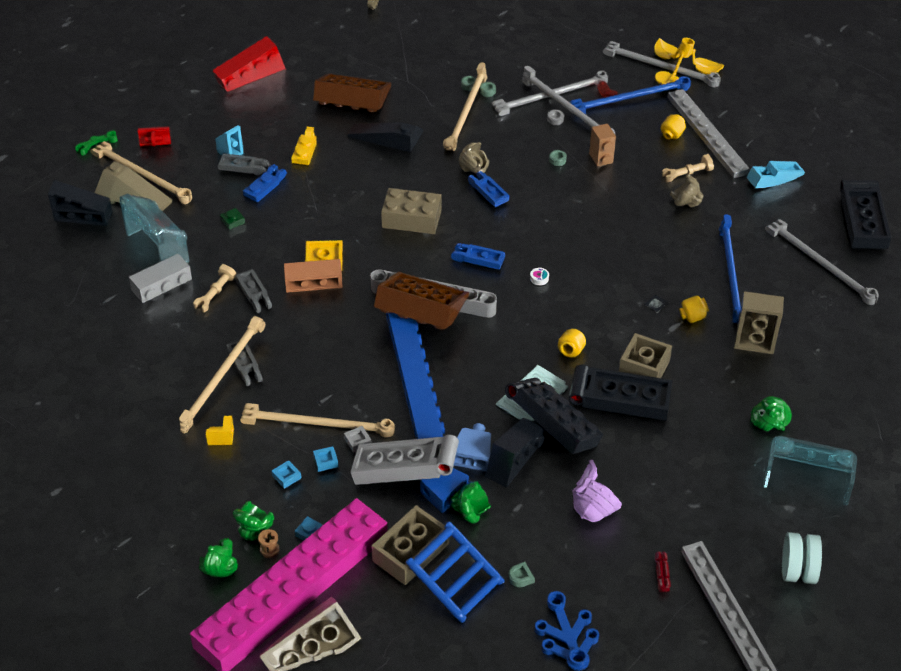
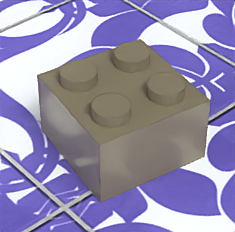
[619,333,672,378]

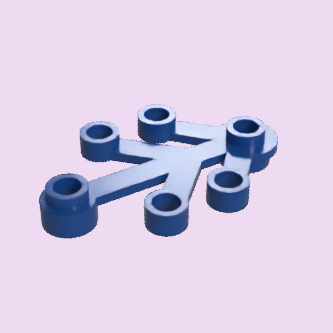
[535,591,599,671]

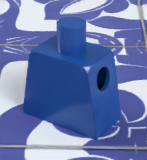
[420,468,469,513]

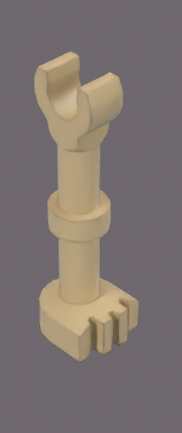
[662,154,714,182]
[193,264,237,312]

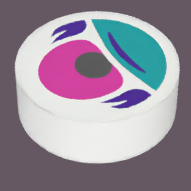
[530,268,549,285]

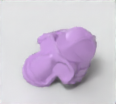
[572,459,622,522]

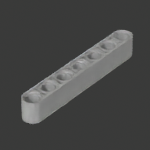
[370,269,497,318]

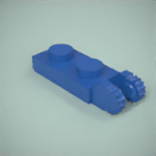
[243,164,287,203]
[468,171,509,207]
[451,243,505,270]

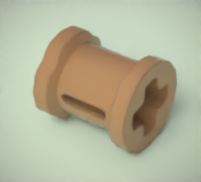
[258,529,280,558]

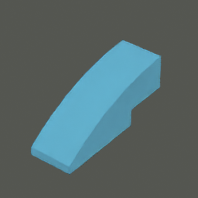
[747,161,805,188]

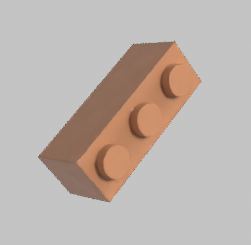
[284,259,343,293]

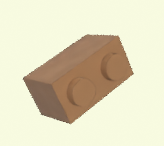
[589,124,616,167]

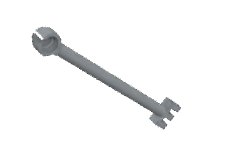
[603,41,721,87]
[522,66,615,134]
[492,71,608,116]
[765,219,879,305]

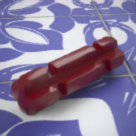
[655,551,671,592]

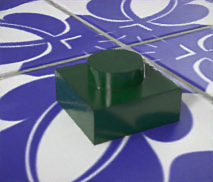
[220,208,245,230]

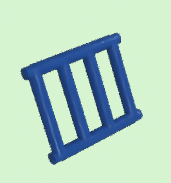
[405,521,505,623]

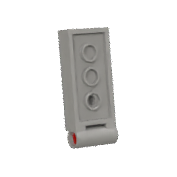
[350,435,459,485]

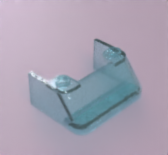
[119,194,190,263]
[763,436,857,505]

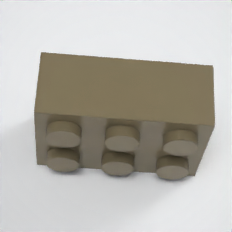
[381,188,442,234]
[734,291,784,354]
[372,505,449,585]

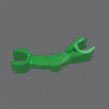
[75,131,118,156]

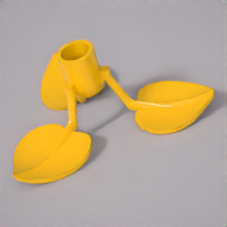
[654,38,724,84]

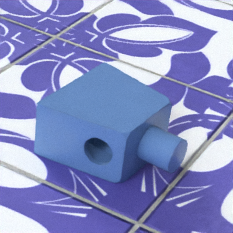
[454,423,491,471]

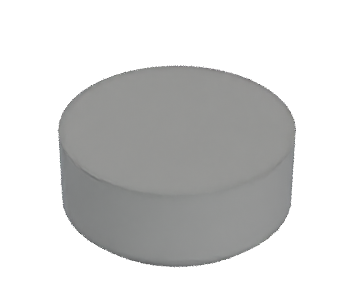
[547,110,564,125]

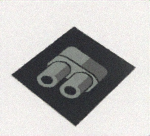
[644,294,669,313]

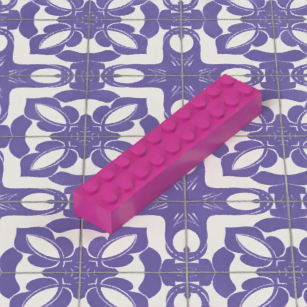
[190,498,388,671]

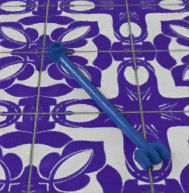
[570,76,691,114]
[719,214,741,324]

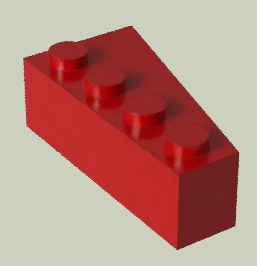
[212,36,286,92]

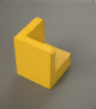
[206,416,234,445]

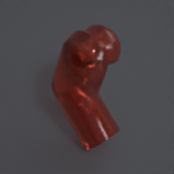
[597,81,618,97]

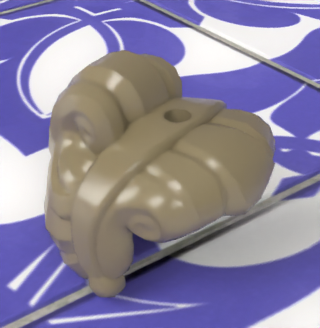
[459,142,489,174]
[670,174,704,207]

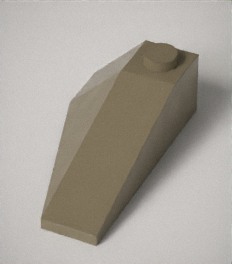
[95,161,172,212]
[259,596,362,671]

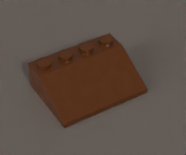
[313,73,391,112]
[374,272,469,329]

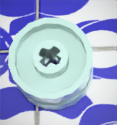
[782,532,822,584]

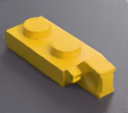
[291,127,317,165]

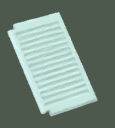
[496,365,568,422]

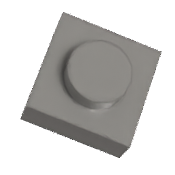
[344,426,372,452]

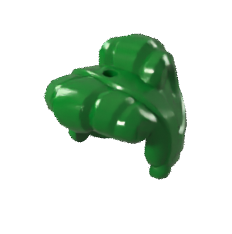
[750,396,792,431]
[451,481,491,523]
[233,501,274,541]
[198,538,238,577]

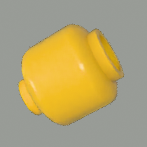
[660,114,686,140]
[679,295,709,323]
[558,329,586,358]

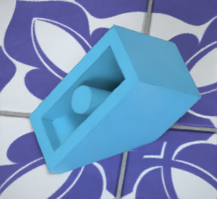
[215,125,244,155]

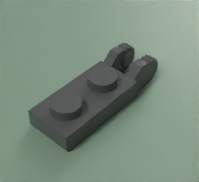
[218,153,270,176]
[235,269,272,313]
[226,340,263,386]

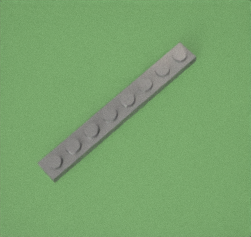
[668,89,750,178]
[681,541,777,671]

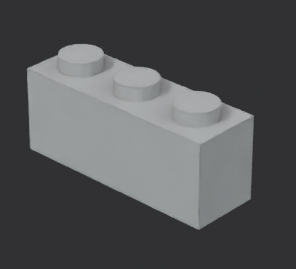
[129,254,192,303]

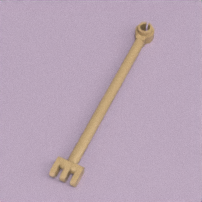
[443,63,487,151]
[91,141,192,204]
[179,316,266,433]
[240,403,395,437]

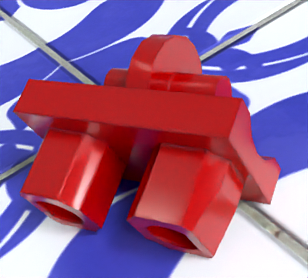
[138,126,171,147]

